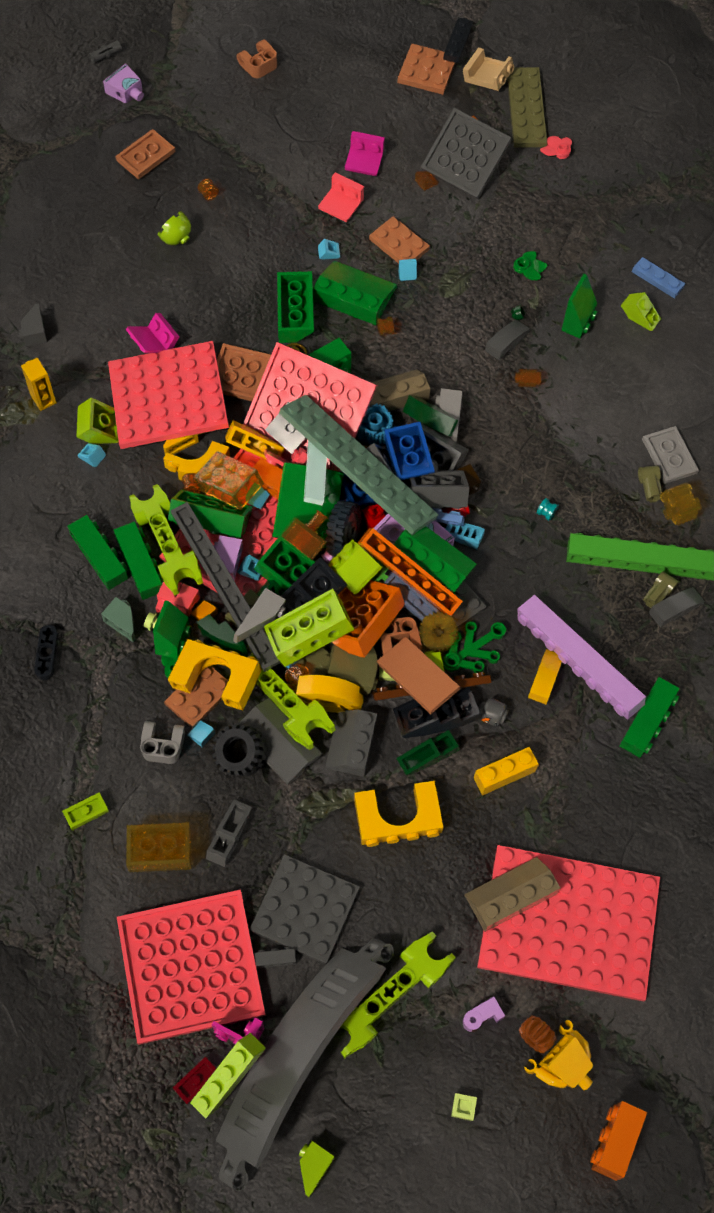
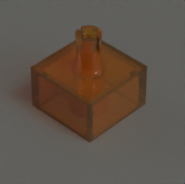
[281,510,327,560]

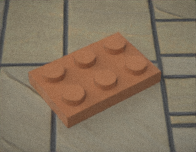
[115,129,176,180]
[369,216,430,264]
[164,666,228,729]

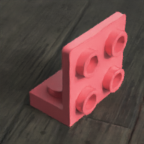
[318,172,364,222]
[264,446,307,467]

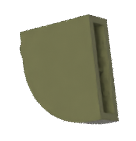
[325,644,378,696]

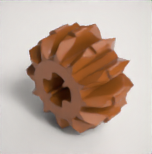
[519,1015,557,1054]

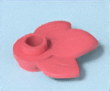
[540,136,572,159]

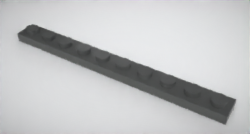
[171,502,281,672]

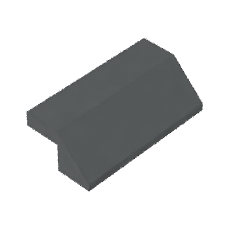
[237,698,322,785]

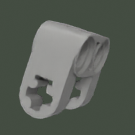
[140,721,185,764]

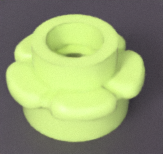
[144,613,158,631]

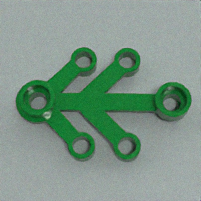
[442,621,506,673]

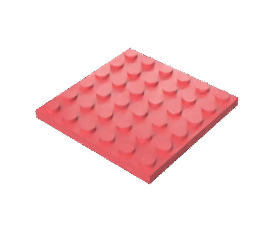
[108,341,229,449]
[243,342,378,473]
[117,890,266,1045]

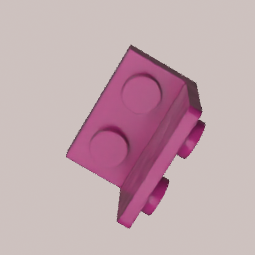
[345,131,385,176]
[126,313,179,353]
[212,1018,265,1044]

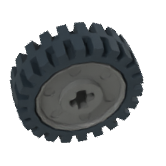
[325,501,363,556]

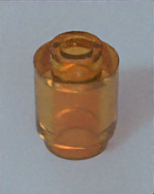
[515,369,541,387]

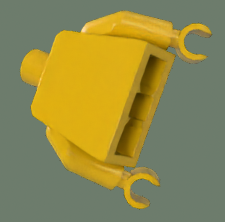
[524,1020,593,1090]

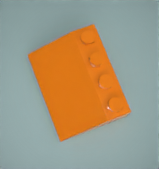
[331,580,405,658]

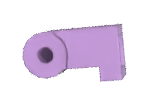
[463,997,505,1032]

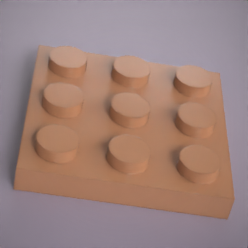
[397,44,456,95]
[217,343,271,401]

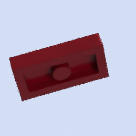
[173,1057,216,1105]

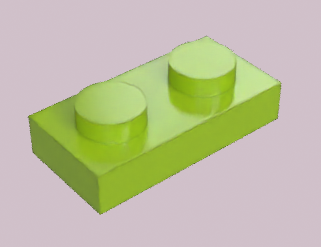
[62,792,109,830]

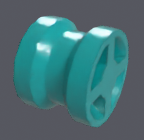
[536,498,559,521]

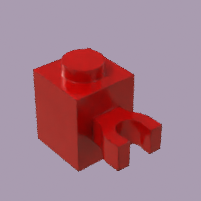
[362,504,386,530]

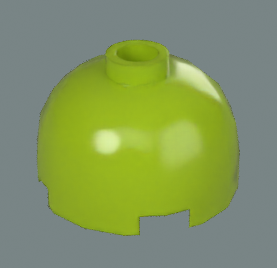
[157,211,191,245]

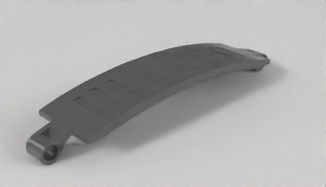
[216,938,394,1191]

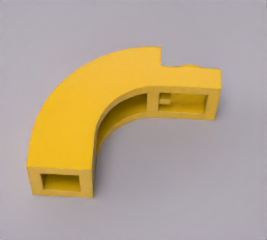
[163,441,230,482]
[296,675,363,711]

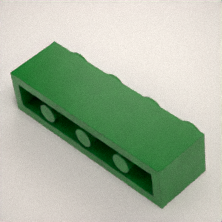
[67,515,128,591]
[113,521,164,600]
[619,677,680,758]

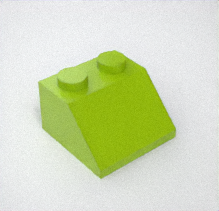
[76,398,119,444]
[328,539,383,595]

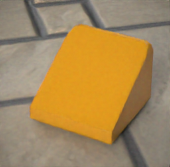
[191,601,218,621]

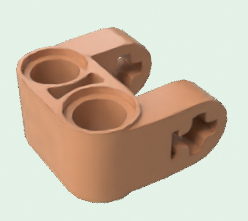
[237,39,277,78]
[380,617,422,656]

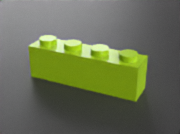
[190,1033,266,1119]

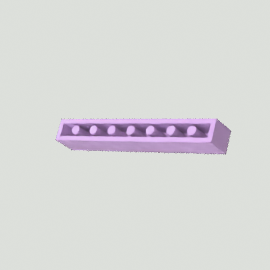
[517,595,646,720]

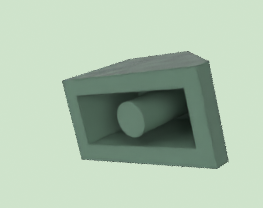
[101,597,136,642]

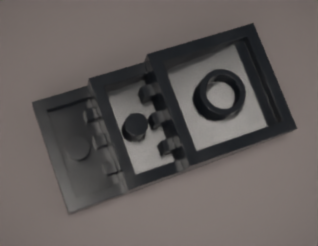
[277,558,347,619]
[393,686,483,738]

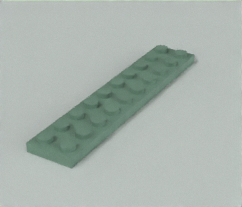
[279,395,439,535]

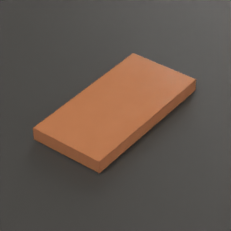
[377,637,460,714]

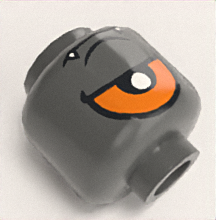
[479,698,509,727]

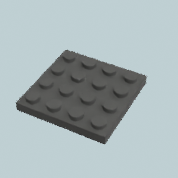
[421,108,512,199]
[250,854,360,965]

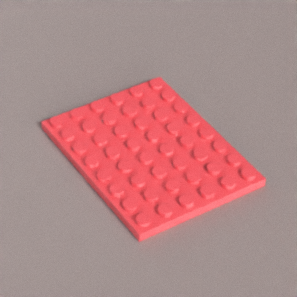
[477,845,660,1002]

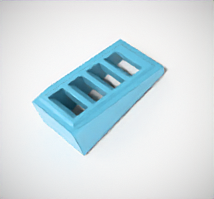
[446,523,485,550]

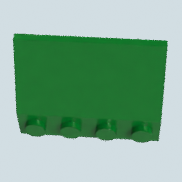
[313,261,397,325]
[272,462,344,548]

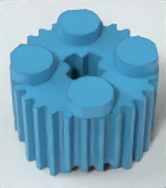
[357,403,393,446]

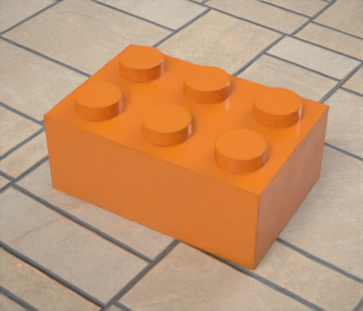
[590,1101,647,1181]

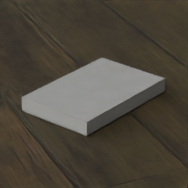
[642,426,699,484]

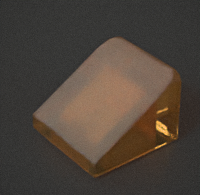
[415,171,438,191]

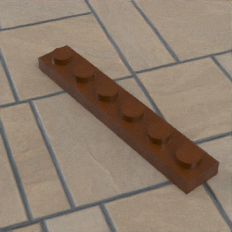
[372,672,491,701]

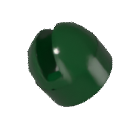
[511,305,525,320]

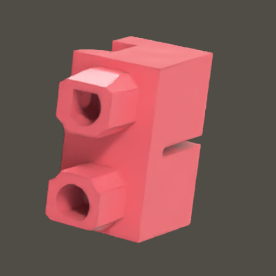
[156,582,200,617]

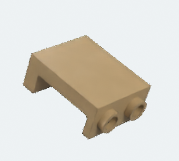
[463,48,514,91]

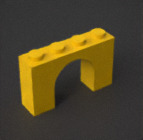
[168,639,262,711]
[354,781,443,847]

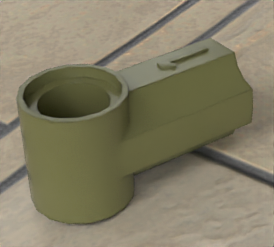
[638,465,663,503]
[643,571,679,608]

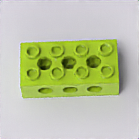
[264,589,354,667]

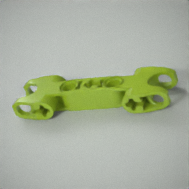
[129,484,204,596]
[248,646,336,750]
[340,932,456,1059]

